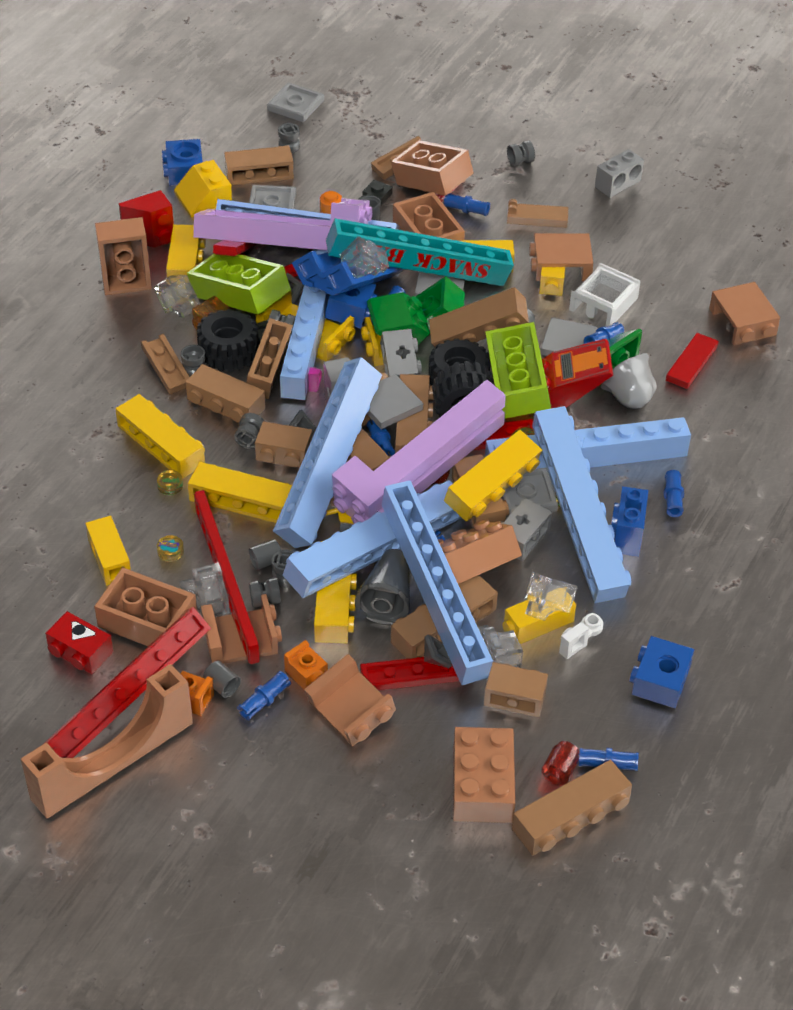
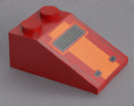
[542,339,613,409]

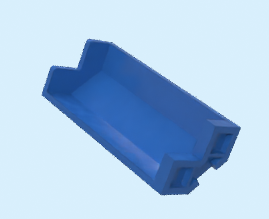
[292,251,404,296]

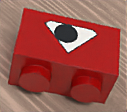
[45,611,114,675]

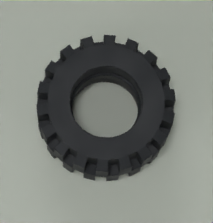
[197,309,259,372]
[428,338,491,386]
[432,361,495,418]

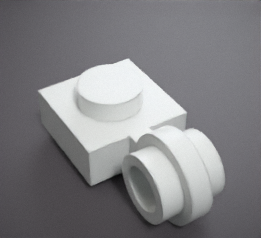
[559,613,603,659]

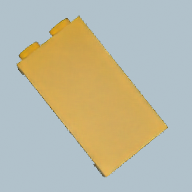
[256,290,355,361]

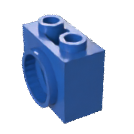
[162,139,203,186]
[324,284,378,329]
[611,486,649,557]
[629,636,695,709]

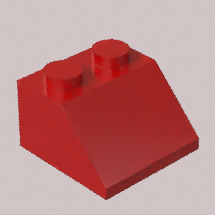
[119,190,174,248]

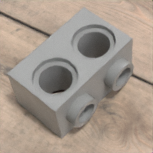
[595,149,644,197]

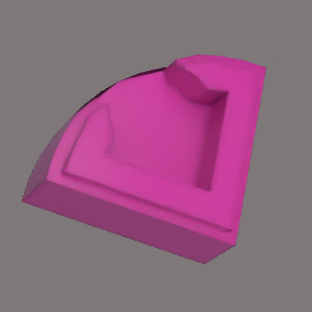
[308,367,322,392]

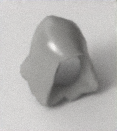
[601,353,657,409]

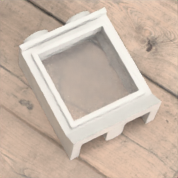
[569,263,640,327]

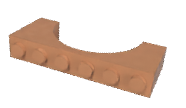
[21,664,193,819]

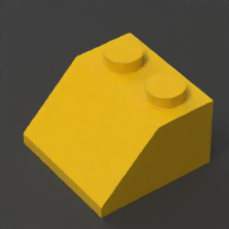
[174,159,232,218]

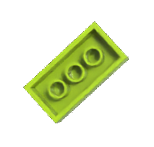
[187,254,291,315]
[485,322,551,419]

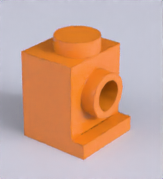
[284,640,328,689]
[180,670,214,716]

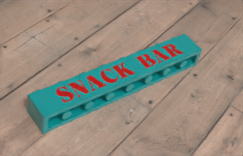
[326,218,514,286]

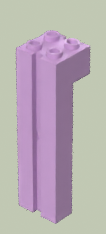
[193,198,372,250]
[332,380,505,524]

